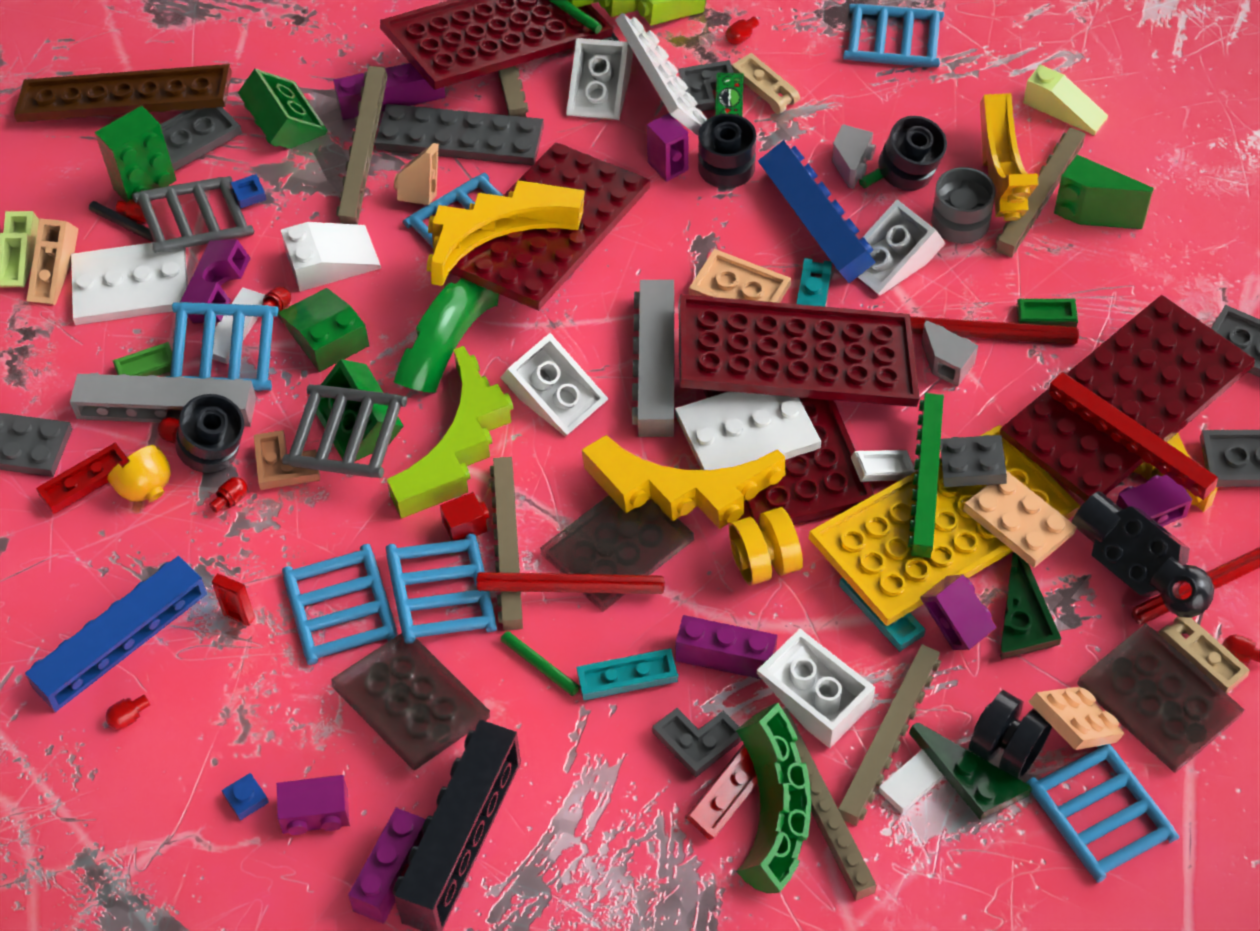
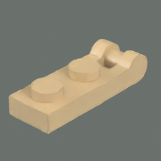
[731,53,800,114]
[1158,616,1250,695]

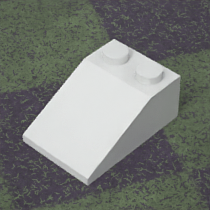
[566,38,633,120]
[857,199,946,296]
[280,222,381,292]
[500,333,608,437]
[757,629,875,748]

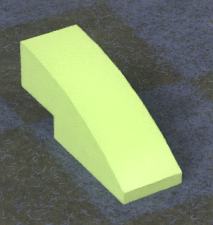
[0,211,39,287]

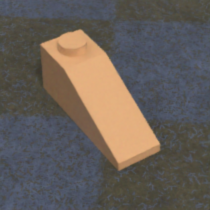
[26,218,78,305]

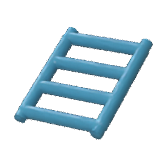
[843,3,944,68]
[403,172,503,247]
[166,302,279,391]
[385,534,497,644]
[282,544,399,665]
[1026,744,1180,883]

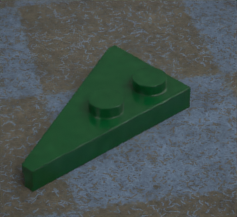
[1000,552,1062,660]
[909,722,1032,820]

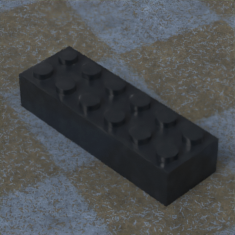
[393,719,521,931]

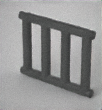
[132,176,254,253]
[282,384,407,478]

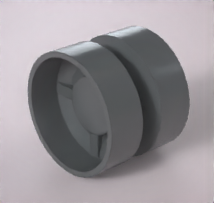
[931,167,996,244]

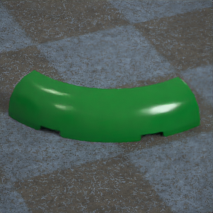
[393,278,499,393]
[736,703,811,893]

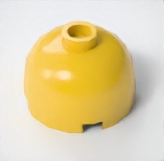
[107,445,171,502]

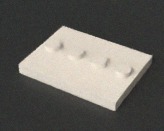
[71,242,188,325]
[675,392,821,470]

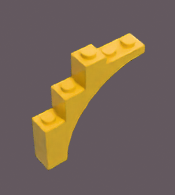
[980,93,1038,221]
[427,180,585,286]
[581,435,786,529]

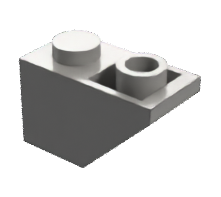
[832,124,876,189]
[921,320,978,387]

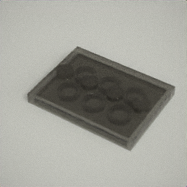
[540,495,694,612]
[1077,623,1245,773]
[331,633,490,771]

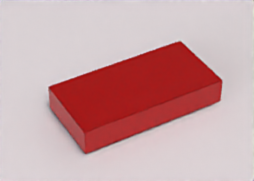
[211,573,255,626]

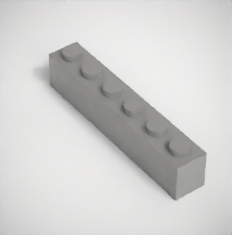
[632,280,674,437]
[70,373,257,427]

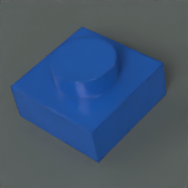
[231,174,267,208]
[222,773,269,821]

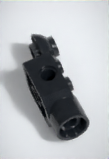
[1072,491,1214,618]

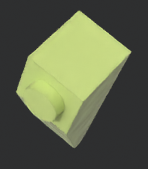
[1023,64,1108,135]

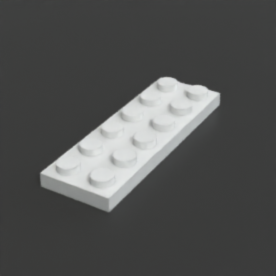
[615,13,707,136]

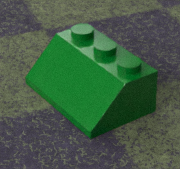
[238,68,328,149]
[316,359,404,461]

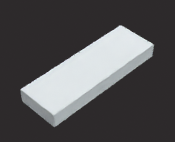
[200,287,265,364]

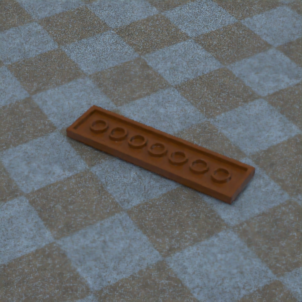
[14,64,232,122]

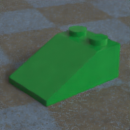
[1054,154,1154,229]
[278,288,370,372]

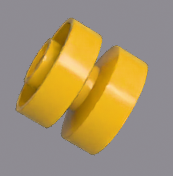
[729,507,803,586]

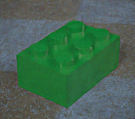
[95,106,177,202]

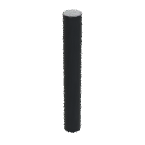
[89,201,154,242]

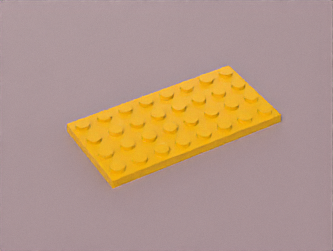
[808,425,1080,626]

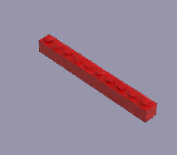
[1049,372,1218,500]

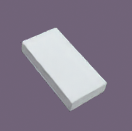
[851,450,916,482]
[878,749,944,814]

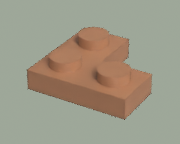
[254,430,320,490]

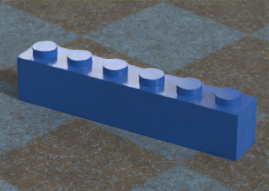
[758,140,876,283]
[25,555,207,712]

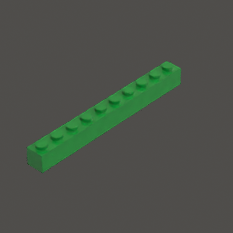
[908,393,944,558]

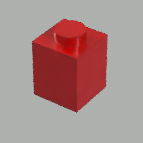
[439,492,490,541]

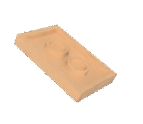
[689,249,791,303]
[963,471,1077,568]
[1028,687,1125,750]

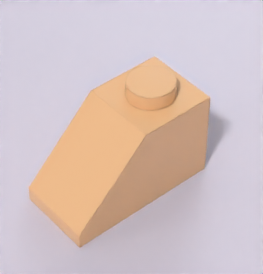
[394,143,439,205]

